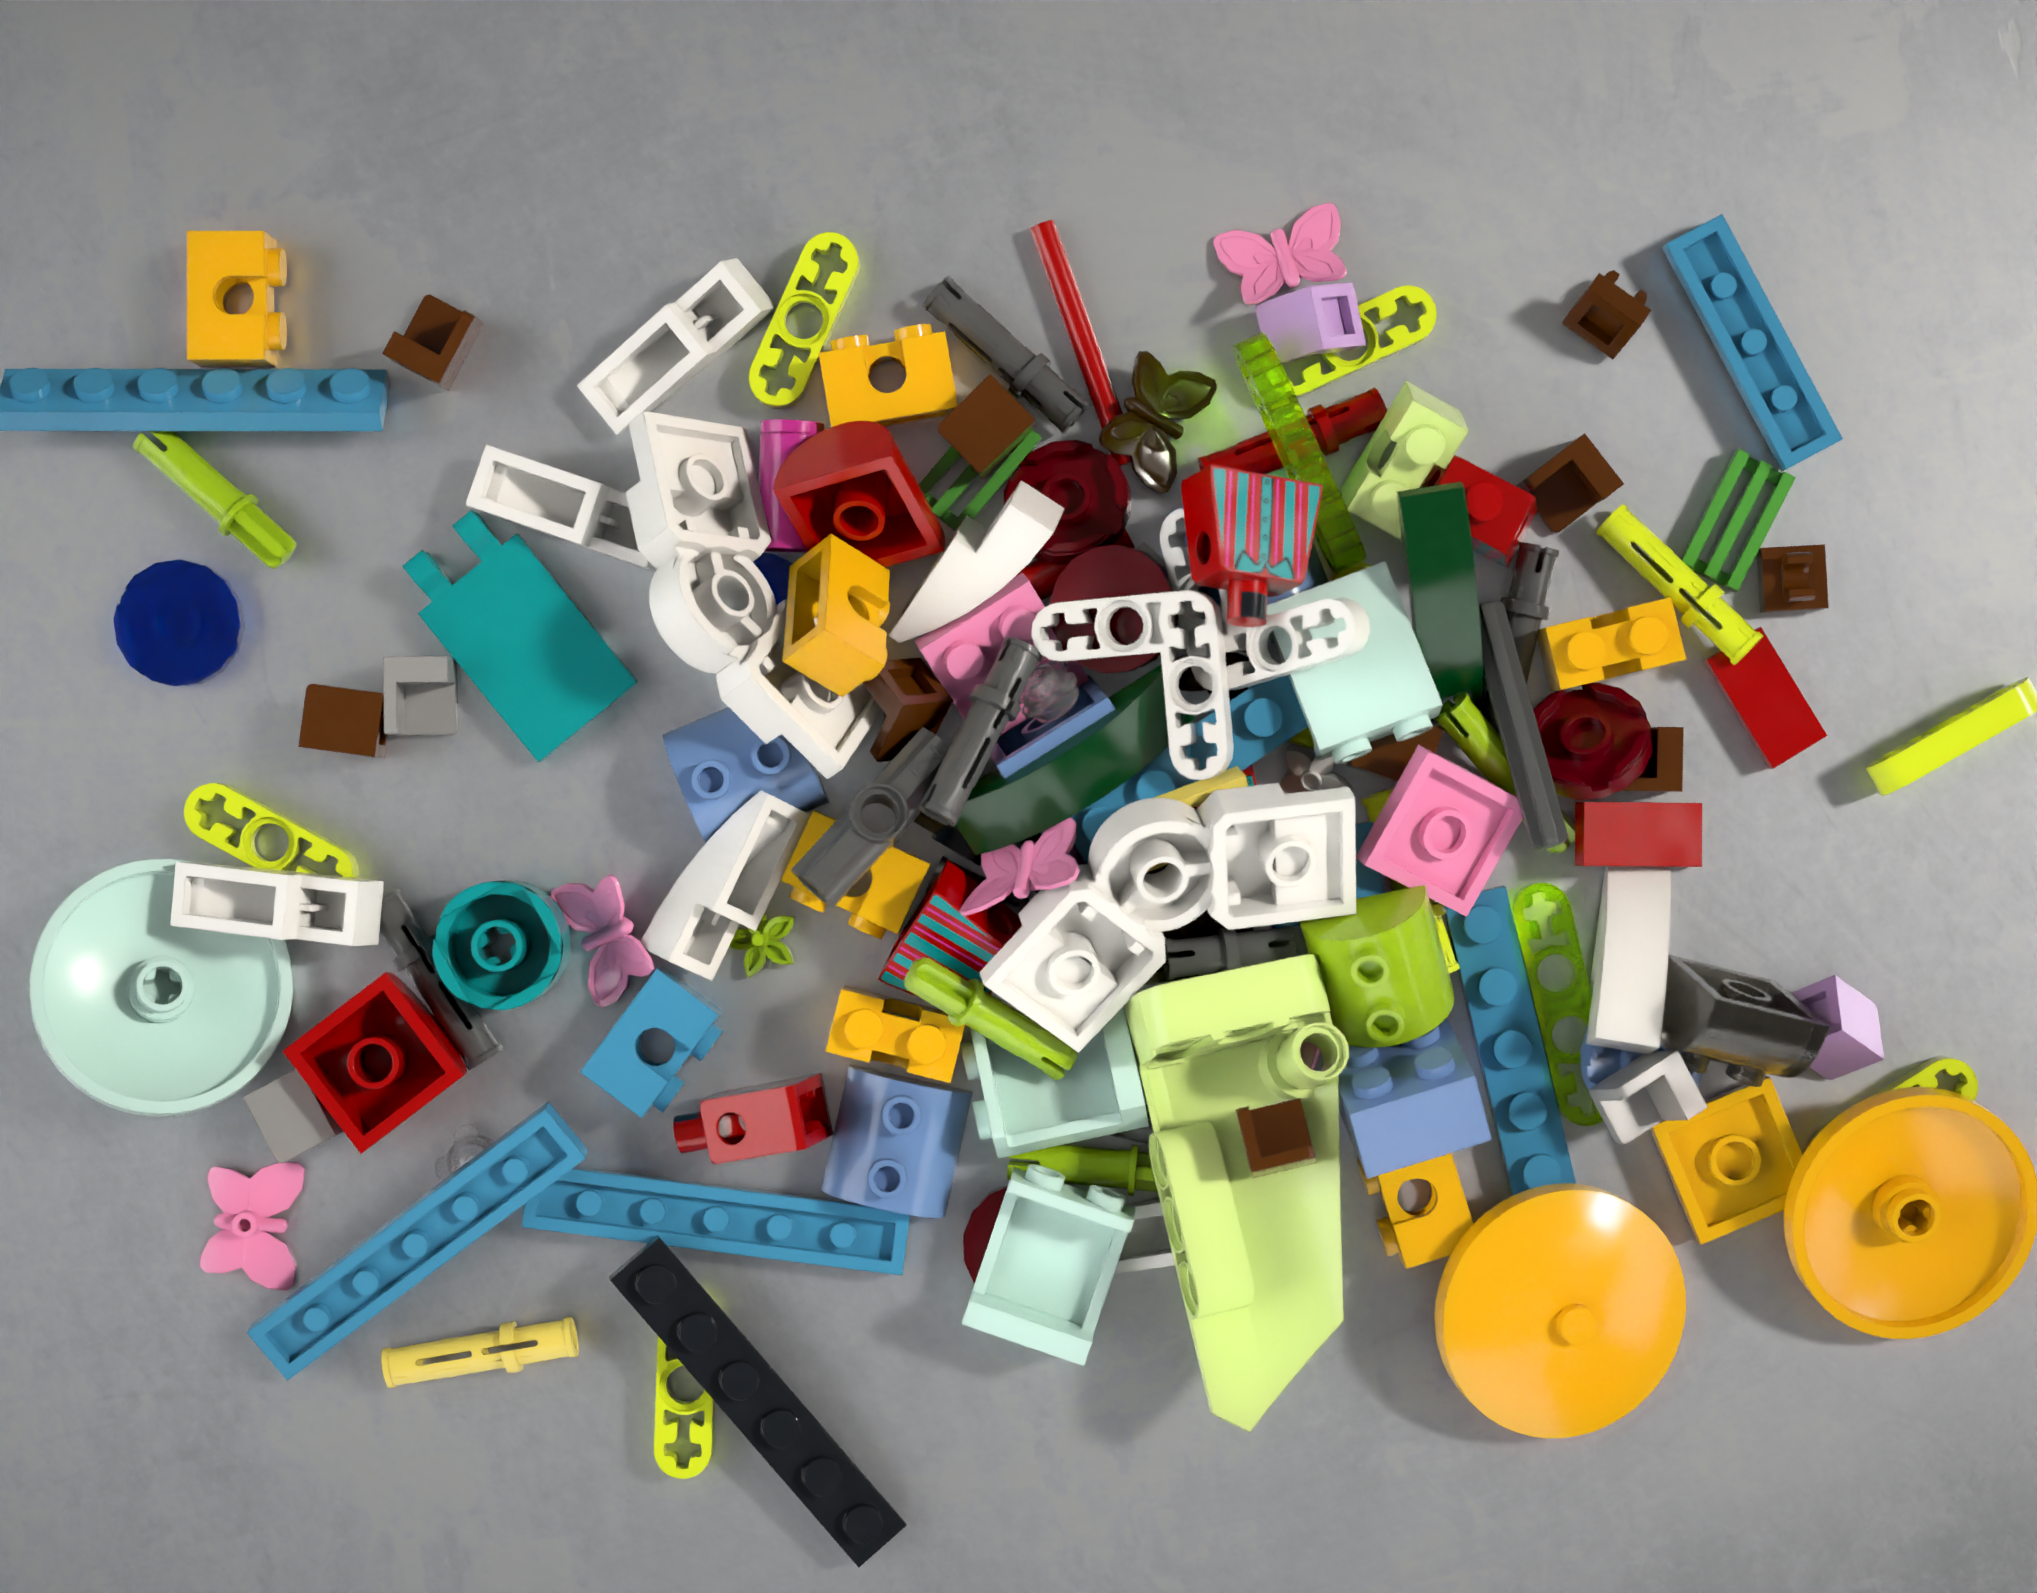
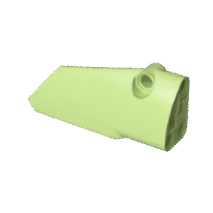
[1123,954,1349,1432]

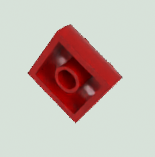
[773,421,945,568]
[282,972,467,1154]

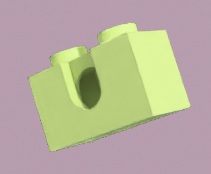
[1341,381,1469,540]

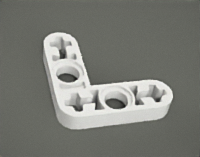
[1160,508,1370,691]
[1031,590,1234,780]

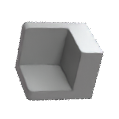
[383,656,458,736]
[1588,1050,1707,1144]
[243,1069,343,1163]

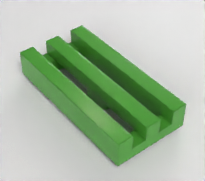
[919,430,1042,532]
[1680,449,1796,592]

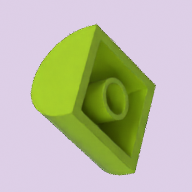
[1299,885,1454,1048]

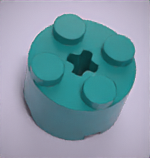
[432,880,571,1010]

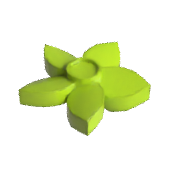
[729,913,796,978]

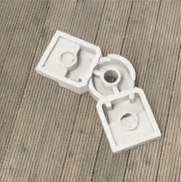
[626,411,882,779]
[980,783,1356,1053]

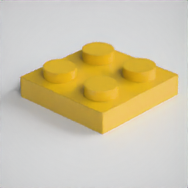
[1650,1075,1803,1245]

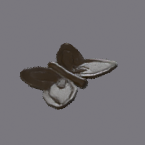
[1099,351,1217,494]

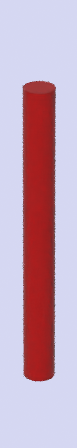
[1030,220,1131,467]

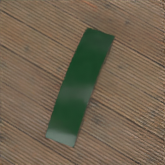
[1397,482,1483,720]
[956,664,1194,855]

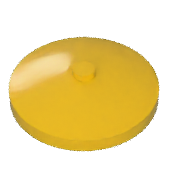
[1784,1087,2037,1339]
[1434,1183,1686,1438]

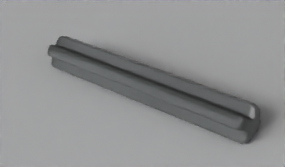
[1479,601,1568,849]

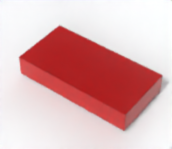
[1703,627,1827,769]
[1575,802,1702,867]

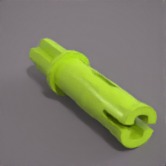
[133,431,297,569]
[1434,692,1575,853]
[904,958,1078,1081]
[1007,1145,1158,1196]

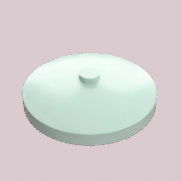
[29,859,293,1117]

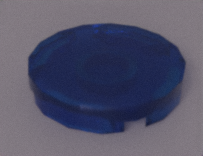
[113,559,245,687]

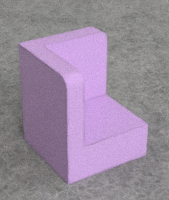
[1255,282,1366,366]
[1781,975,1884,1080]

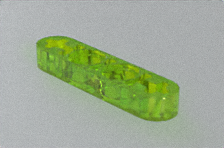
[1232,332,1367,574]
[1510,882,1604,1126]

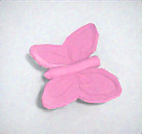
[1213,203,1347,305]
[960,817,1080,916]
[550,874,655,1007]
[200,1162,304,1290]

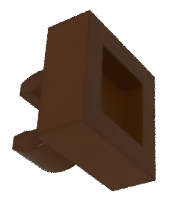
[1562,270,1651,359]
[1757,544,1829,613]

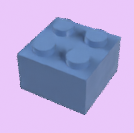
[1339,1018,1492,1179]

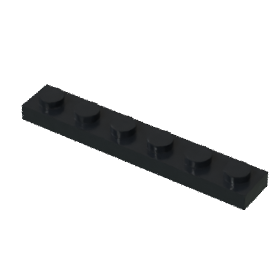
[609,1235,907,1568]

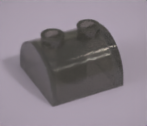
[1660,955,1830,1087]

